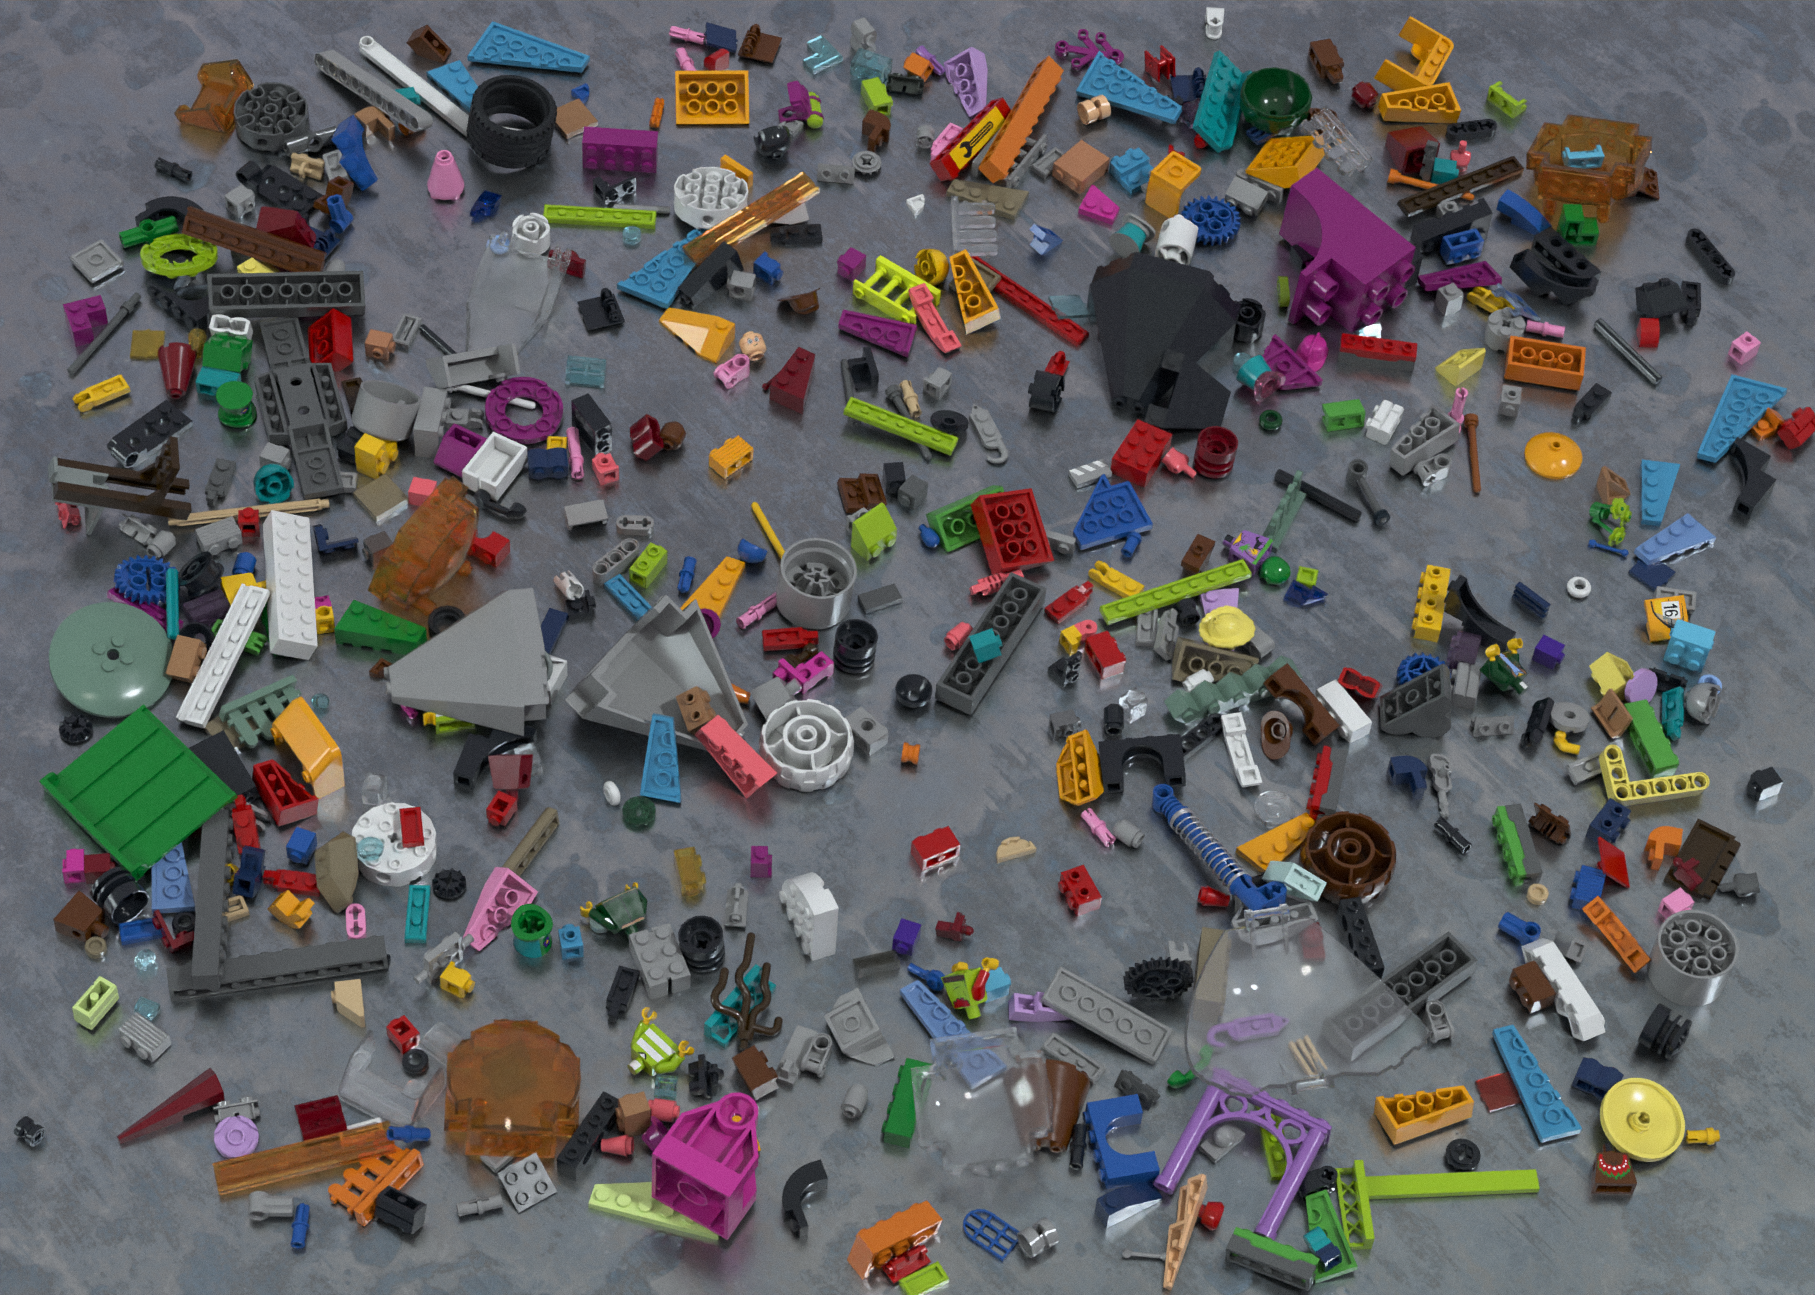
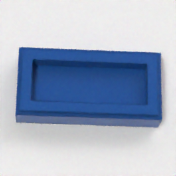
[119,917,163,946]

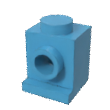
[558,924,584,960]

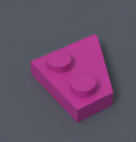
[1078,185,1120,225]

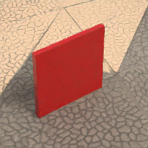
[1597,837,1630,888]

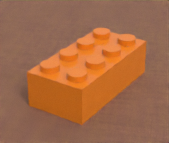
[1504,336,1586,390]

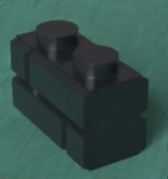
[374,1186,427,1234]

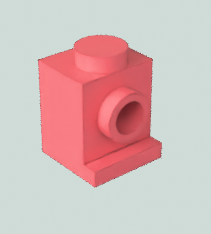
[592,453,619,485]

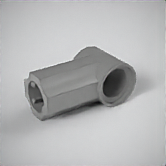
[248,1191,294,1221]

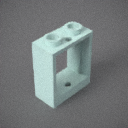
[1262,861,1326,901]

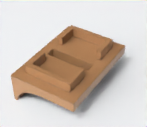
[1591,689,1633,739]

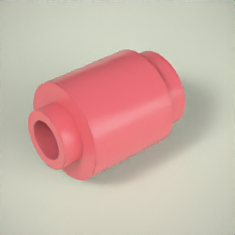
[944,622,973,650]
[648,1098,680,1123]

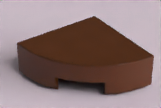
[369,658,392,678]

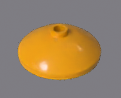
[1524,432,1582,479]

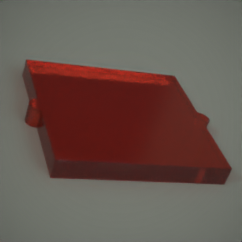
[1475,1071,1523,1113]

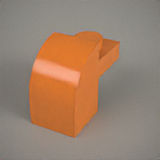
[1644,826,1683,871]

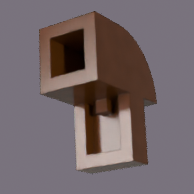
[862,109,891,152]
[314,176,354,215]

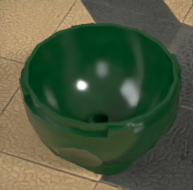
[1239,67,1313,137]

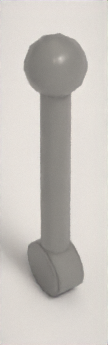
[1122,1248,1166,1261]

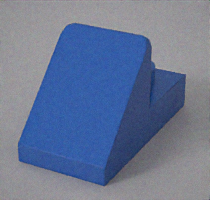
[1030,224,1063,255]

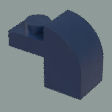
[1388,755,1428,800]
[232,845,266,898]

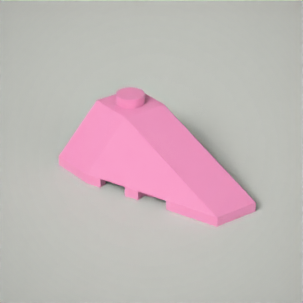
[462,867,538,951]

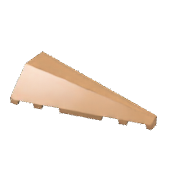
[1163,1174,1208,1290]

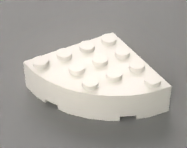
[779,872,839,961]

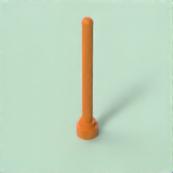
[1387,168,1474,201]

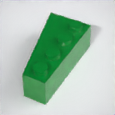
[334,600,427,655]

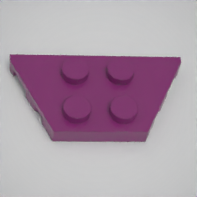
[1262,334,1323,390]

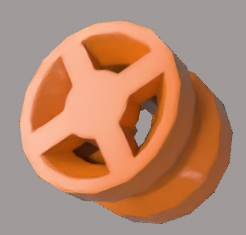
[901,742,920,765]

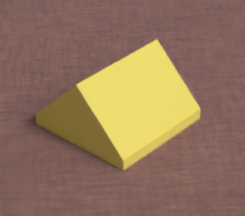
[1435,348,1486,387]

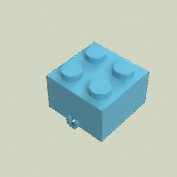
[1663,619,1716,673]

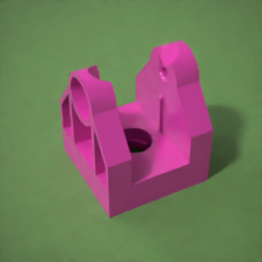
[652,1092,759,1240]

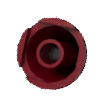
[157,342,197,399]

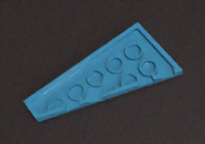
[1076,51,1182,124]
[617,228,720,309]
[1697,374,1787,463]

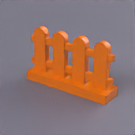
[328,1137,424,1227]

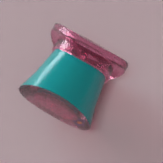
[1236,355,1286,403]

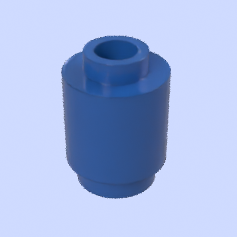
[232,552,257,575]

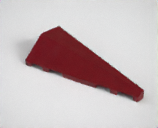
[117,1068,225,1144]

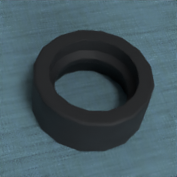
[428,605,465,638]

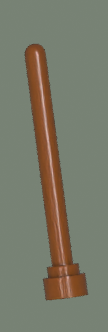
[1463,413,1481,493]

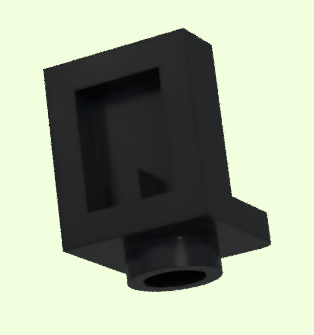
[565,589,596,621]

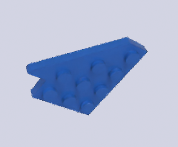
[1073,474,1153,550]

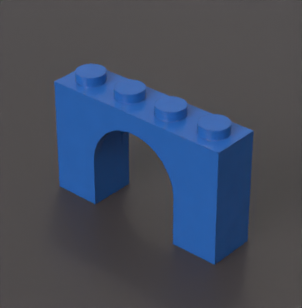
[1082,1094,1160,1190]

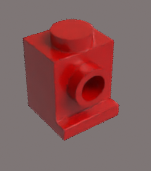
[238,507,261,537]
[486,790,517,826]
[386,1015,421,1055]

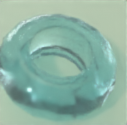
[357,837,384,861]

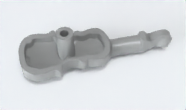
[1427,754,1453,818]

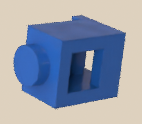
[753,252,783,285]

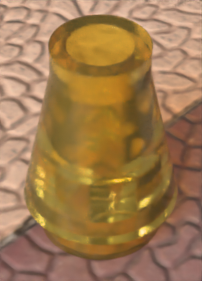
[188,329,207,359]

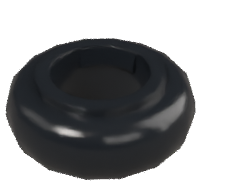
[172,912,196,934]
[402,1049,429,1074]

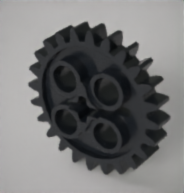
[1123,957,1194,1002]

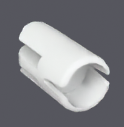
[554,570,584,600]

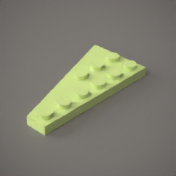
[588,1182,719,1240]

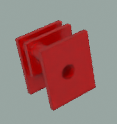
[1144,45,1176,82]

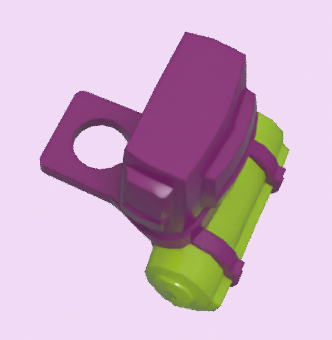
[778,80,824,129]

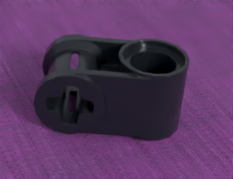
[1298,1166,1338,1201]

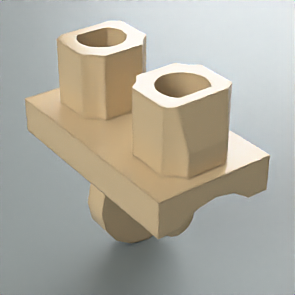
[290,153,325,180]

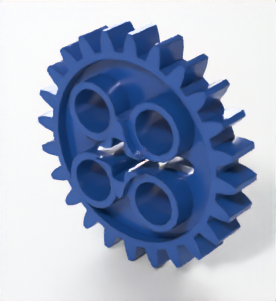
[1181,195,1241,246]
[114,555,180,606]

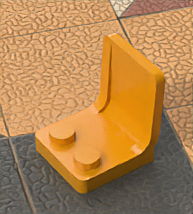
[1145,151,1201,218]

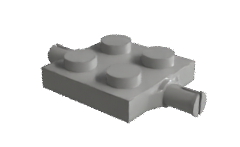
[413,931,474,985]

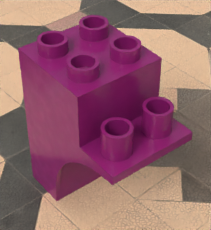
[1279,167,1416,333]

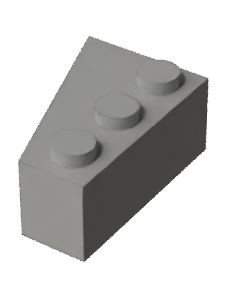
[414,387,451,458]

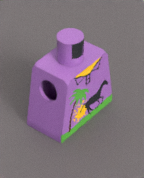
[1222,530,1273,577]

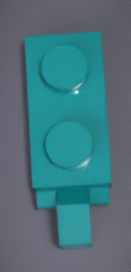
[1662,686,1684,741]

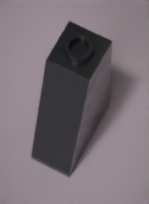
[678,241,744,307]
[189,730,260,803]

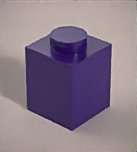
[1531,634,1565,670]
[892,918,922,956]

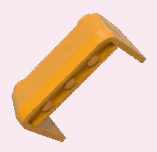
[1374,16,1454,91]
[270,696,345,799]

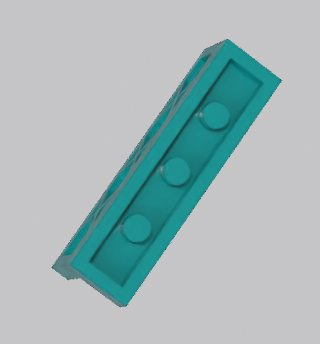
[704,964,776,1048]

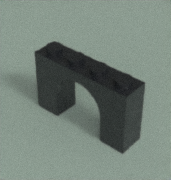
[146,256,211,333]
[1098,734,1186,794]

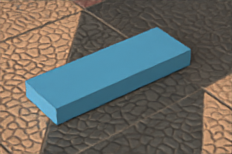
[604,574,652,622]

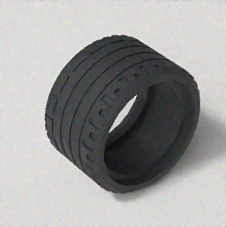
[466,75,557,169]

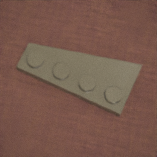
[946,179,1029,221]

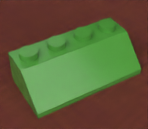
[926,485,1004,552]

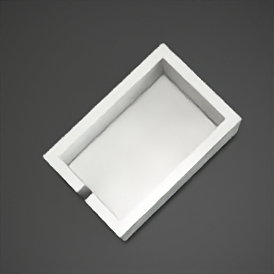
[462,432,528,502]

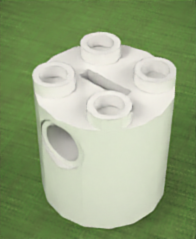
[1155,214,1198,265]

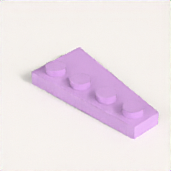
[1199,588,1239,651]

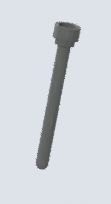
[885,385,932,460]

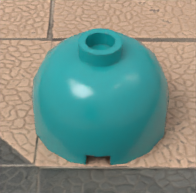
[253,463,294,504]

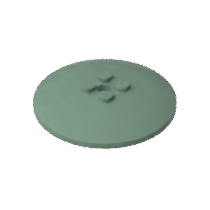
[49,602,173,718]

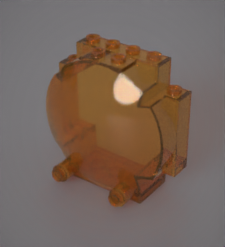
[1526,114,1652,223]
[368,476,480,617]
[444,1019,581,1158]

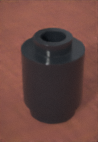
[1104,704,1124,735]

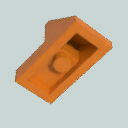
[1749,407,1785,442]

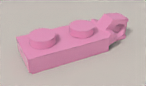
[930,123,964,162]

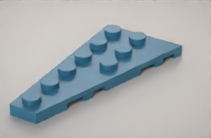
[467,21,590,73]

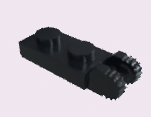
[1521,697,1554,748]

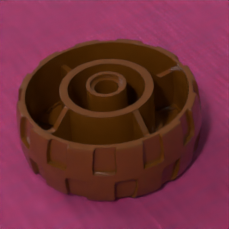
[1299,811,1396,905]

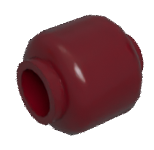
[1351,81,1378,109]

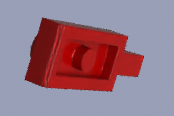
[1044,581,1094,624]
[762,627,819,651]
[232,794,261,855]
[263,869,321,897]

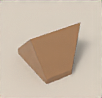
[1596,466,1631,505]

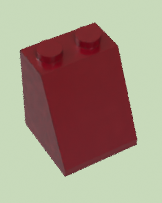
[1385,126,1440,175]
[256,206,316,248]

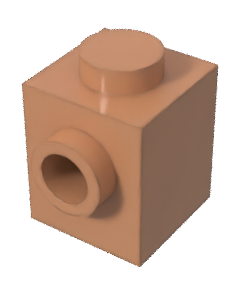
[365,329,396,360]

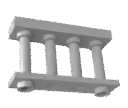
[971,128,1048,189]

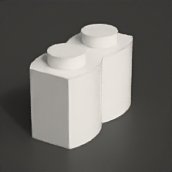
[209,314,253,340]

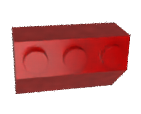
[308,308,353,372]

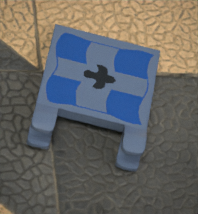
[1491,283,1541,322]

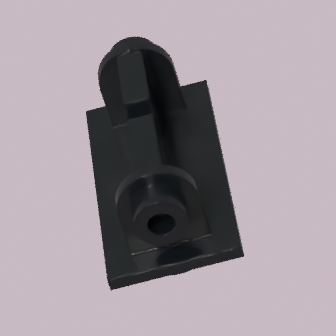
[1649,667,1688,692]

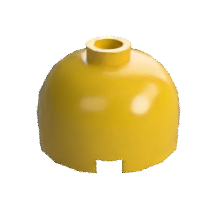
[914,248,950,286]

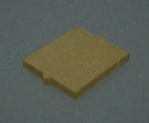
[130,329,165,360]

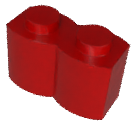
[1338,667,1383,699]

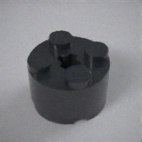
[1234,298,1266,343]
[1028,370,1065,412]

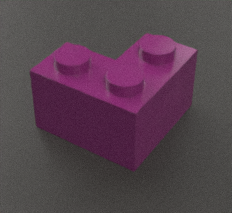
[63,295,108,347]

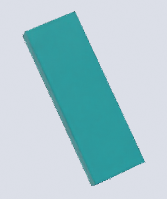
[404,885,431,944]

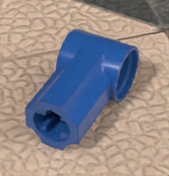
[326,194,354,234]
[1498,912,1541,946]

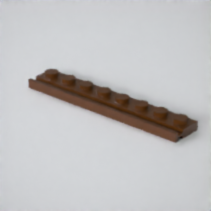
[182,206,327,272]

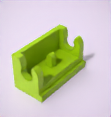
[1486,81,1527,119]

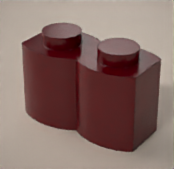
[630,414,664,461]

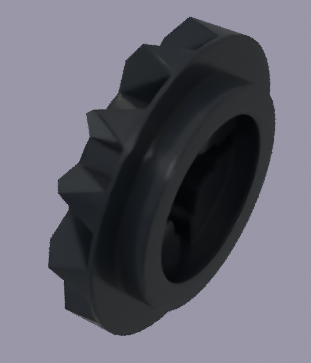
[59,713,93,743]
[432,868,466,899]
[1445,1139,1481,1172]

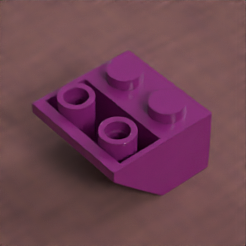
[434,423,487,477]

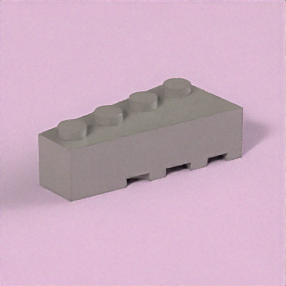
[1389,404,1460,476]

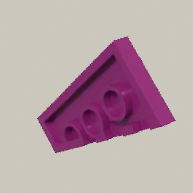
[1418,261,1502,291]
[838,309,917,358]

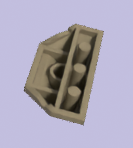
[314,831,359,913]

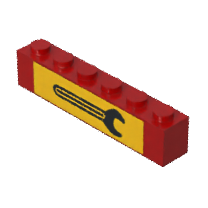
[929,97,1011,181]

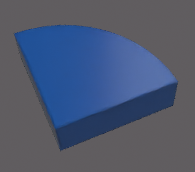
[571,83,589,104]

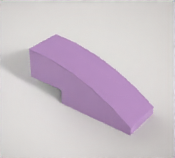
[1008,992,1070,1022]

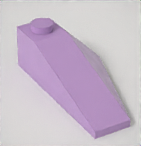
[944,47,988,118]

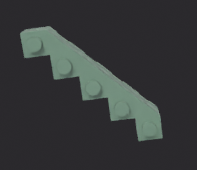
[1164,655,1303,724]

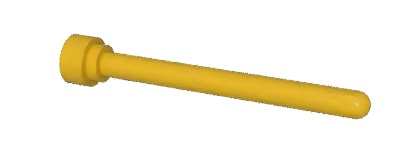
[751,502,785,559]

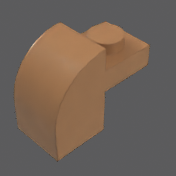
[354,106,396,141]

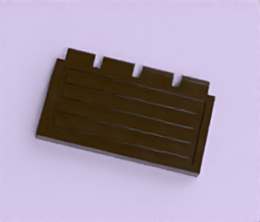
[1664,819,1741,900]

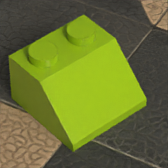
[851,502,897,561]

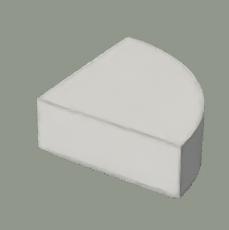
[906,194,925,216]

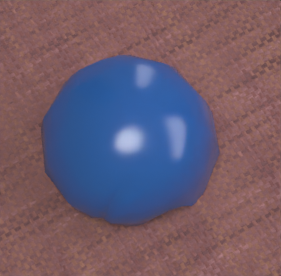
[737,539,767,564]

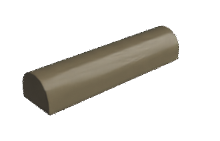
[502,807,560,877]

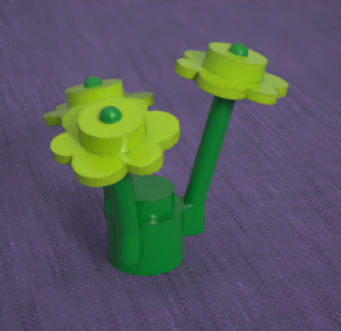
[1589,498,1632,546]

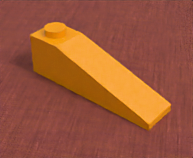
[659,307,735,364]

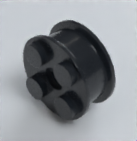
[178,551,224,599]

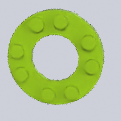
[140,234,218,278]

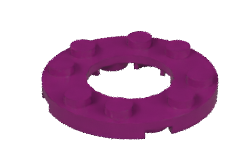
[485,377,563,444]

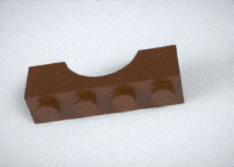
[1263,663,1340,746]

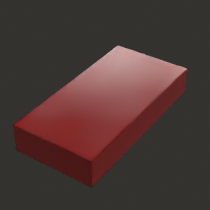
[399,807,424,848]

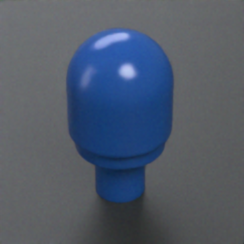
[918,524,940,548]

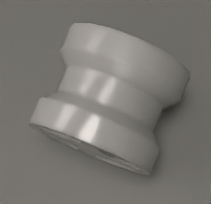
[916,125,935,149]

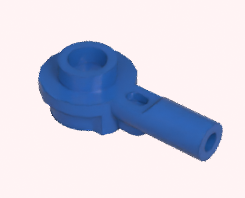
[907,963,945,991]

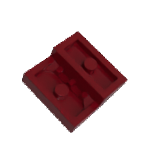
[294,1095,347,1141]

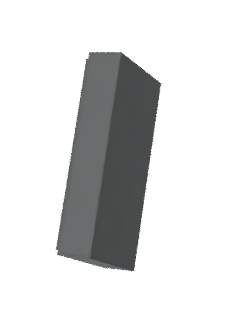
[858,583,902,614]

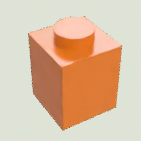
[903,52,934,83]

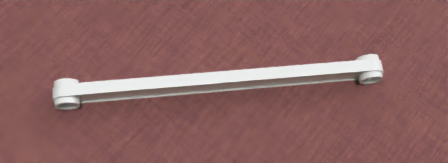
[359,36,469,137]

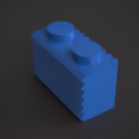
[1569,865,1606,911]

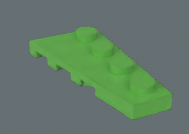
[1305,1190,1358,1284]

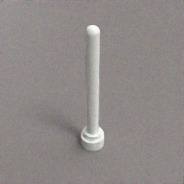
[447,384,536,409]

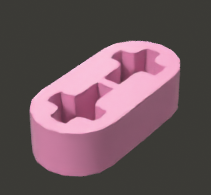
[346,903,367,940]

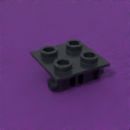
[577,288,625,330]

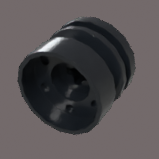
[833,619,878,674]
[90,867,149,924]
[678,915,725,973]
[1638,1003,1692,1060]

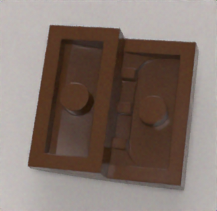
[837,473,887,513]

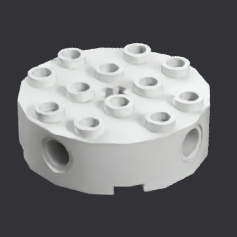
[673,167,749,231]
[352,802,437,887]

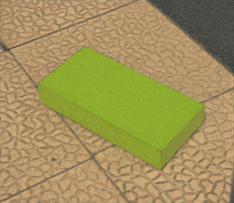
[899,1261,949,1295]

